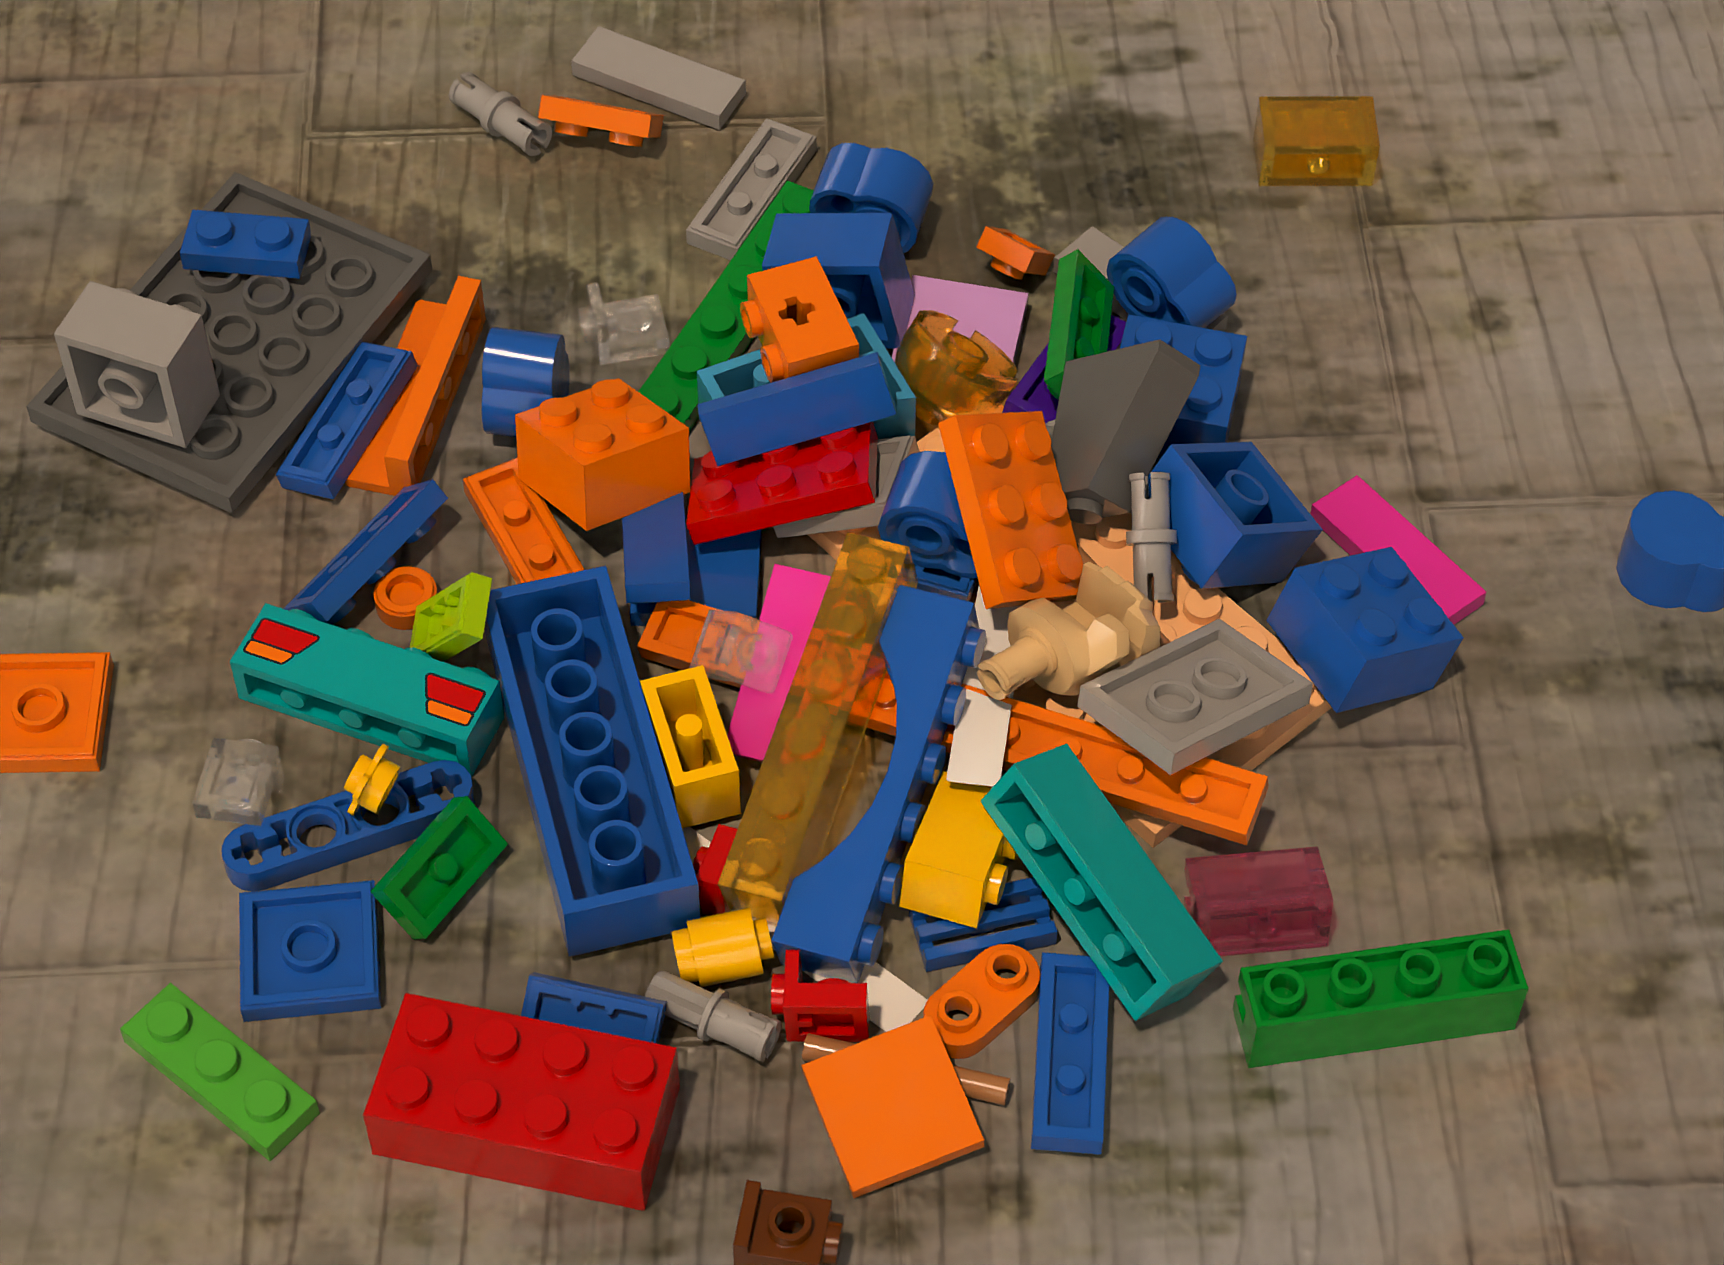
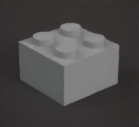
[54,281,220,448]

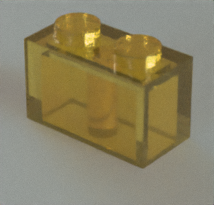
[1253,96,1380,186]

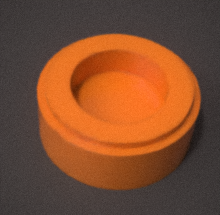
[373,566,437,630]

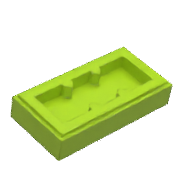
[410,572,492,662]

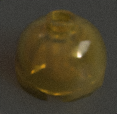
[895,310,1018,425]

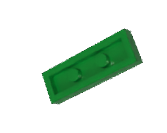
[1044,249,1114,400]

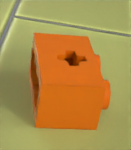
[740,256,859,383]

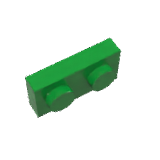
[370,796,508,939]

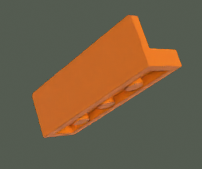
[345,276,486,496]

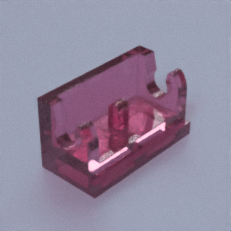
[1184,846,1333,956]

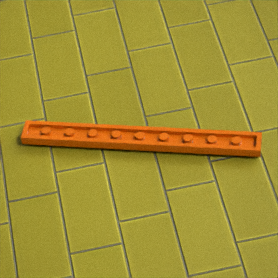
[637,600,1269,846]

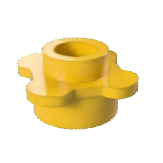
[344,744,402,815]

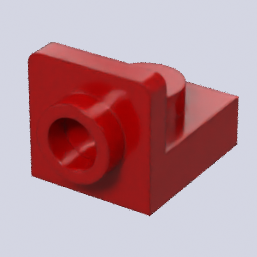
[771,949,870,1042]

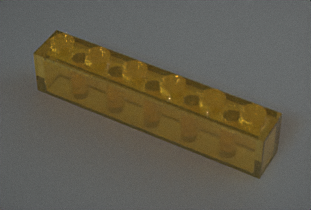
[718,532,919,926]

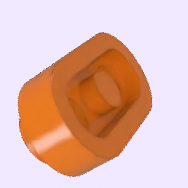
[923,944,1040,1059]

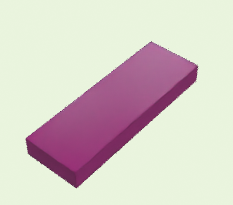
[1310,475,1487,625]
[727,563,841,769]

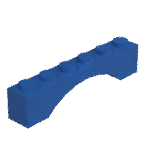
[771,585,986,983]

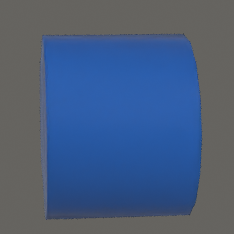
[809,143,933,253]
[1106,217,1237,328]
[482,327,570,437]
[878,451,978,578]
[1616,490,1724,612]

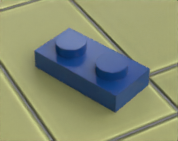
[180,210,311,279]

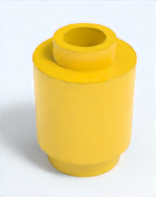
[671,907,774,988]

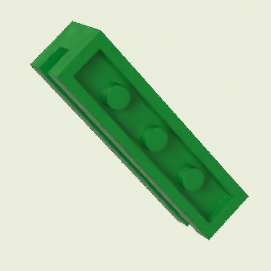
[1232,929,1529,1068]

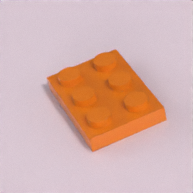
[938,411,1083,609]

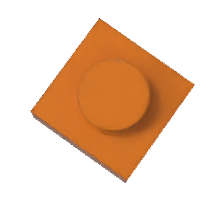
[976,226,1055,280]

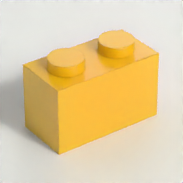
[640,665,741,828]
[899,771,1018,928]

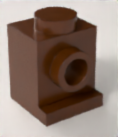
[733,1180,844,1265]

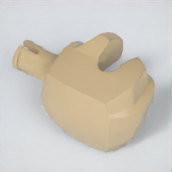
[977,562,1160,700]

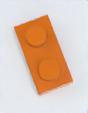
[538,95,664,147]

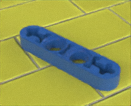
[221,760,475,892]

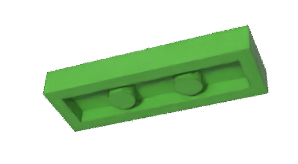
[120,982,320,1161]

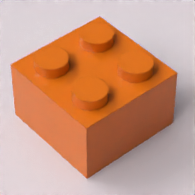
[515,378,690,531]

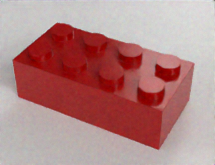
[363,993,680,1211]

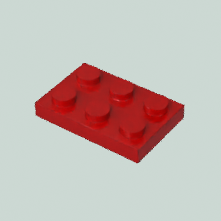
[686,422,878,545]

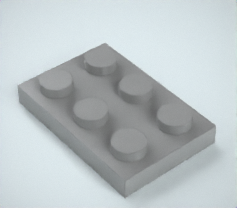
[1077,619,1313,775]

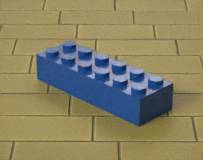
[485,566,700,957]

